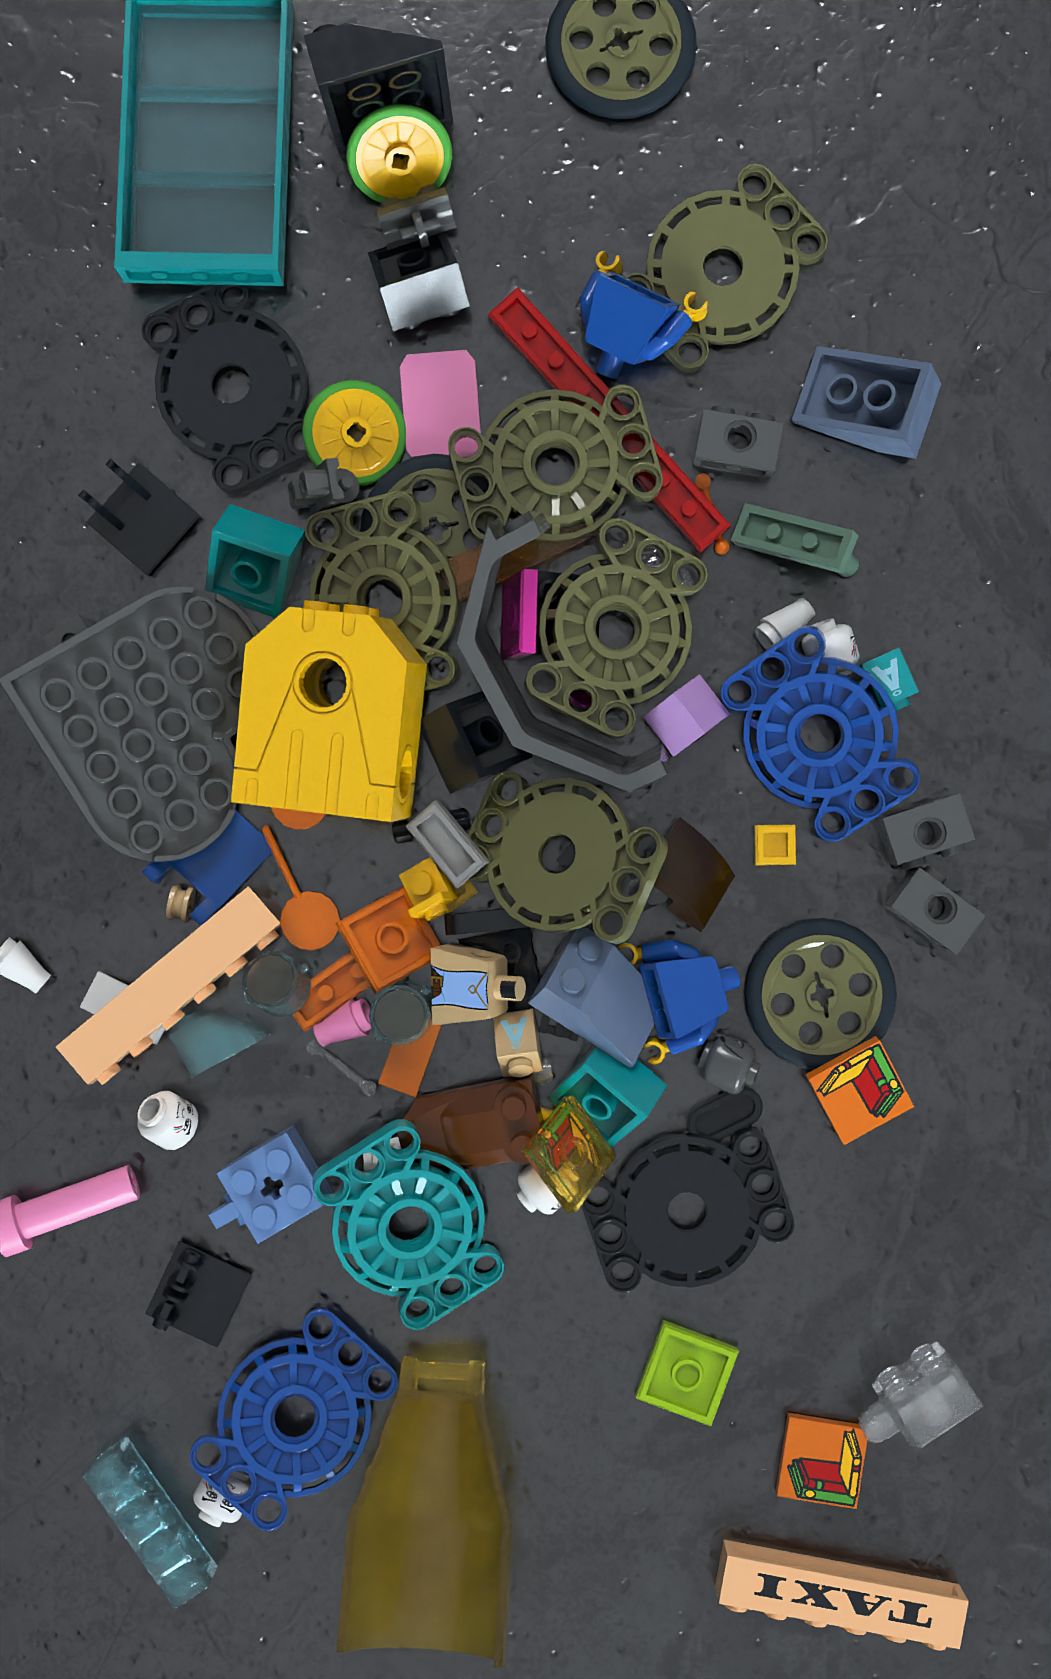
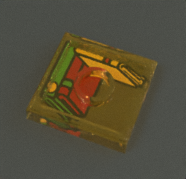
[521,1096,617,1213]

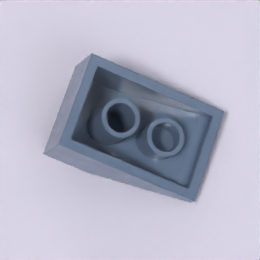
[792,346,941,459]
[528,927,655,1068]

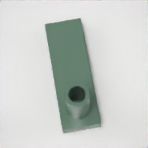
[731,503,859,577]

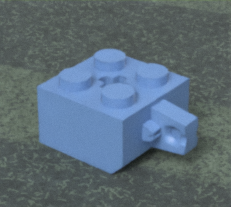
[208,1125,333,1244]

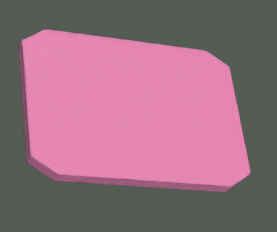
[400,350,481,458]

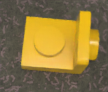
[399,857,458,921]

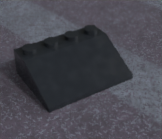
[304,23,453,154]

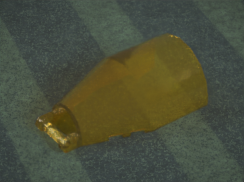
[336,1356,514,1669]

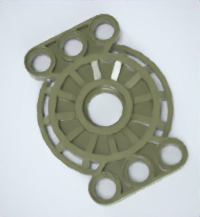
[625,164,828,373]
[448,384,663,544]
[305,491,459,692]
[524,518,708,739]
[468,770,668,944]

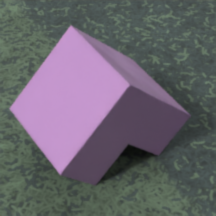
[643,674,730,757]

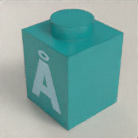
[858,648,919,711]

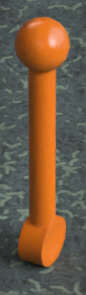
[695,473,730,555]

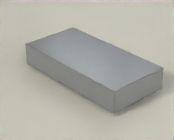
[406,800,490,888]

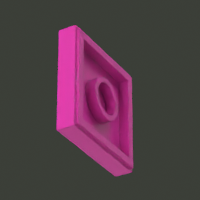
[501,569,538,661]

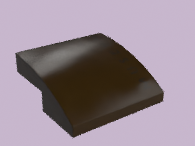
[654,817,735,932]

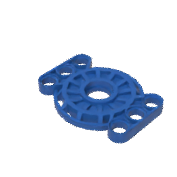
[721,625,920,842]
[190,1308,398,1531]

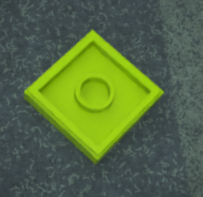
[635,1320,739,1426]

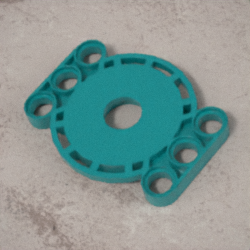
[312,1119,504,1330]

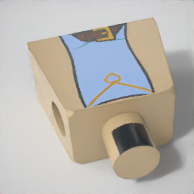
[430,943,526,1025]

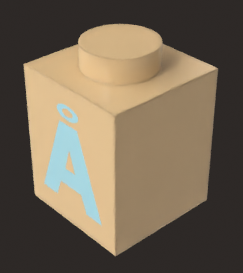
[493,1009,543,1077]

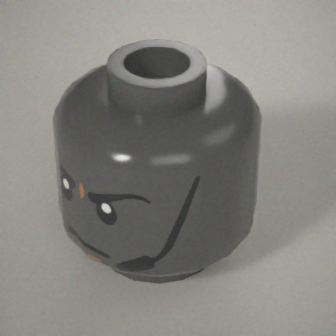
[698,1035,761,1094]

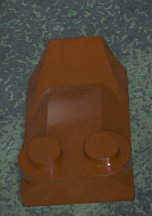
[397,1073,544,1172]

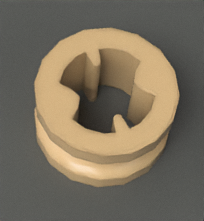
[166,884,196,923]

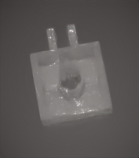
[858,1341,984,1448]

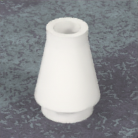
[754,598,815,650]
[0,937,51,994]

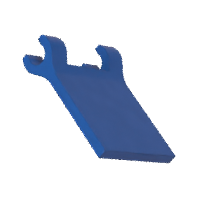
[142,809,272,926]

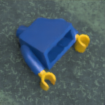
[579,251,708,379]
[617,940,740,1065]

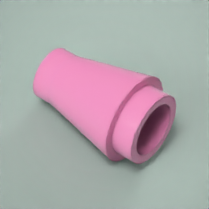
[313,998,376,1047]

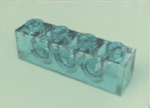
[82,1436,217,1609]

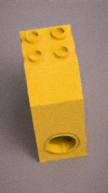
[231,600,427,822]

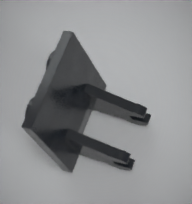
[78,459,200,576]

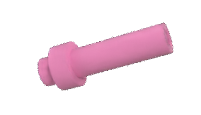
[0,1165,140,1257]

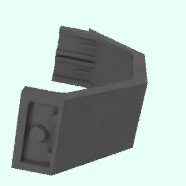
[457,511,671,792]

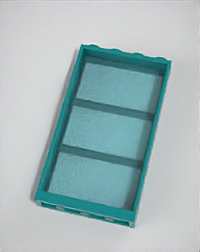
[114,0,294,286]

